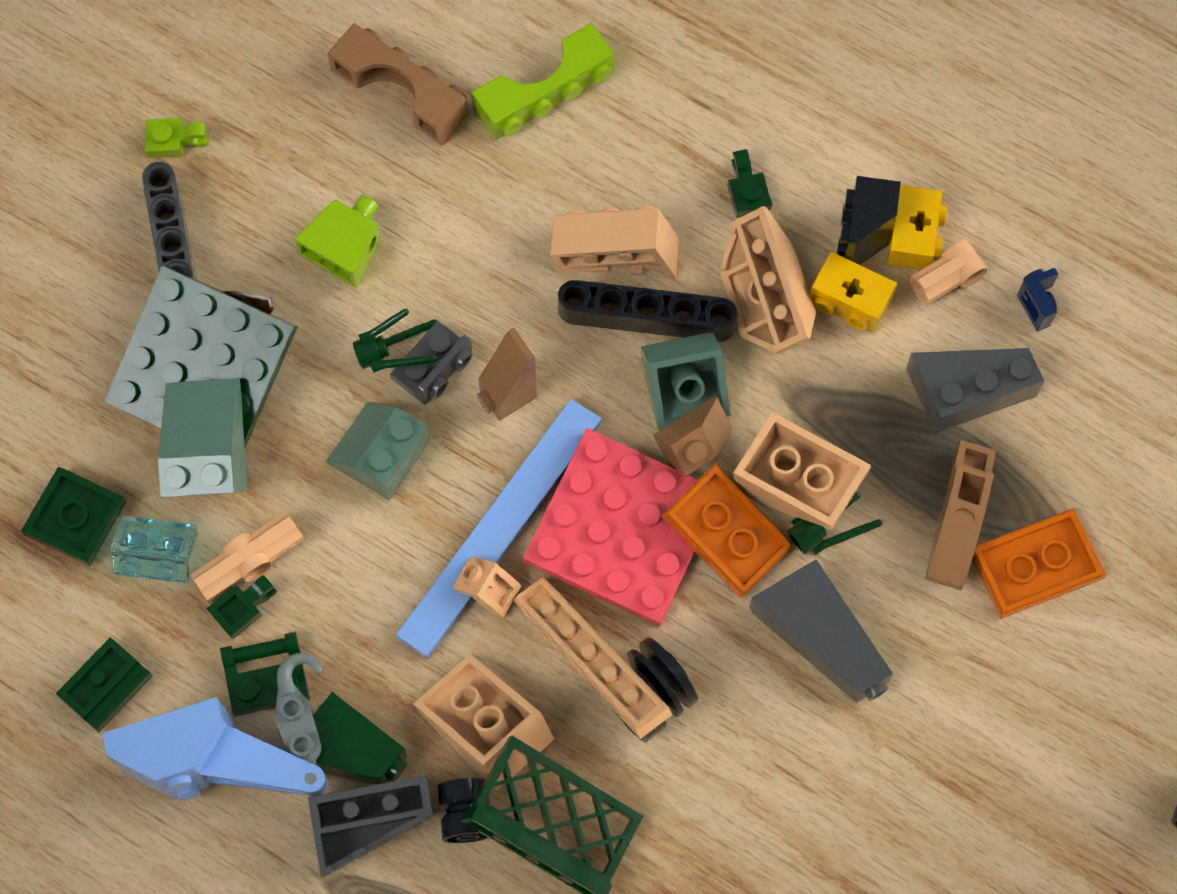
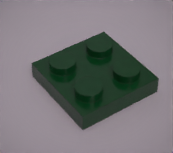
[21,466,127,567]

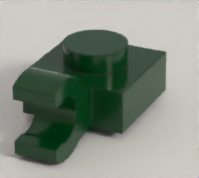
[727,149,772,218]
[206,575,277,640]

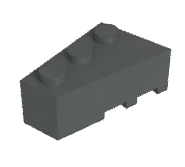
[906,348,1044,433]
[308,775,434,877]

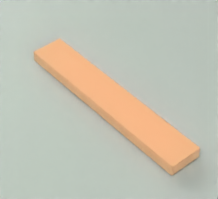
[513,577,672,739]

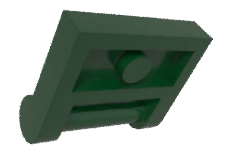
[220,631,310,717]

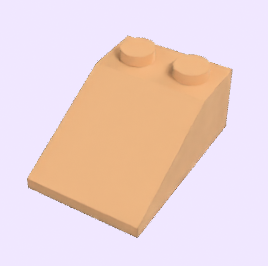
[733,412,871,529]
[413,654,554,791]

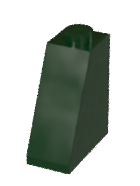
[283,692,407,785]

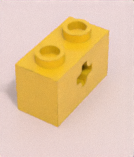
[886,185,947,270]
[810,252,897,333]

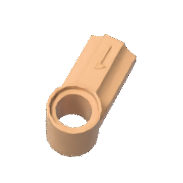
[910,239,988,305]

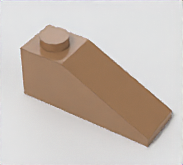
[477,328,537,420]

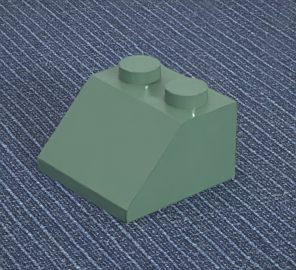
[641,332,731,430]
[327,402,430,501]

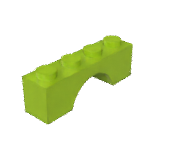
[471,23,615,140]

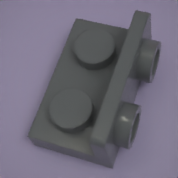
[390,320,472,405]

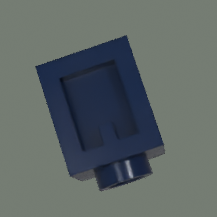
[1017,268,1059,332]

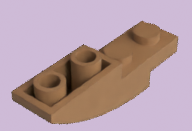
[925,439,996,590]

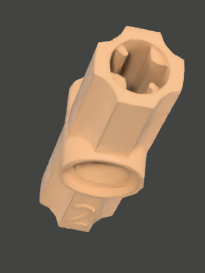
[190,512,304,604]

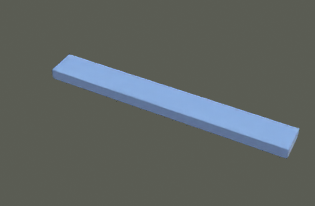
[396,399,602,659]

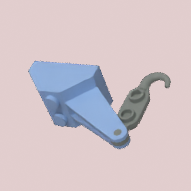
[102,653,328,800]

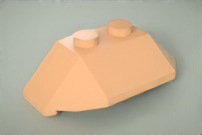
[720,206,816,354]

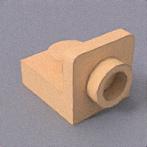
[453,557,522,618]

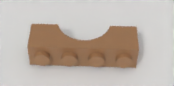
[328,23,468,145]

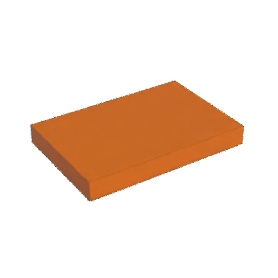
[661,463,794,598]
[973,508,1106,619]

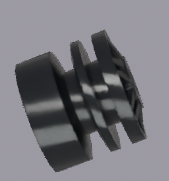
[613,637,698,742]

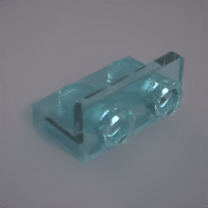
[110,515,197,583]

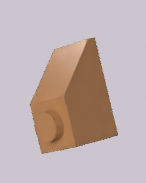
[653,396,732,476]

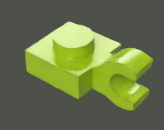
[145,118,208,158]

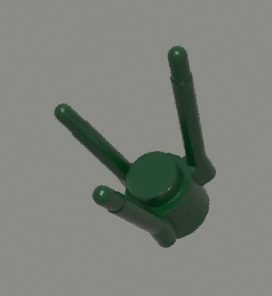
[353,309,437,373]
[787,492,882,556]

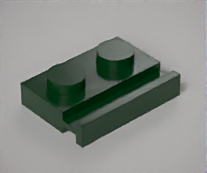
[56,637,153,733]

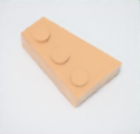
[550,206,679,278]

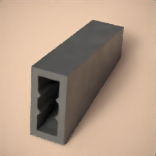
[749,559,893,703]

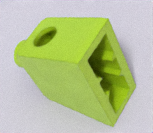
[295,195,380,287]

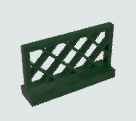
[460,735,643,894]

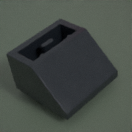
[837,176,901,265]

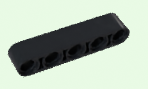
[558,280,738,342]

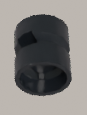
[437,778,490,844]

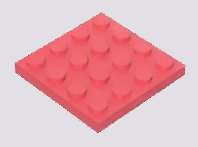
[522,428,697,627]

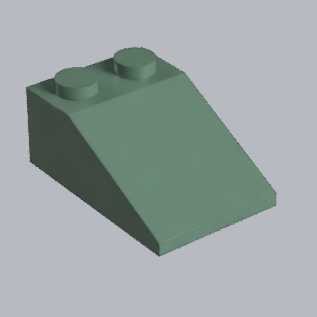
[158,378,248,497]

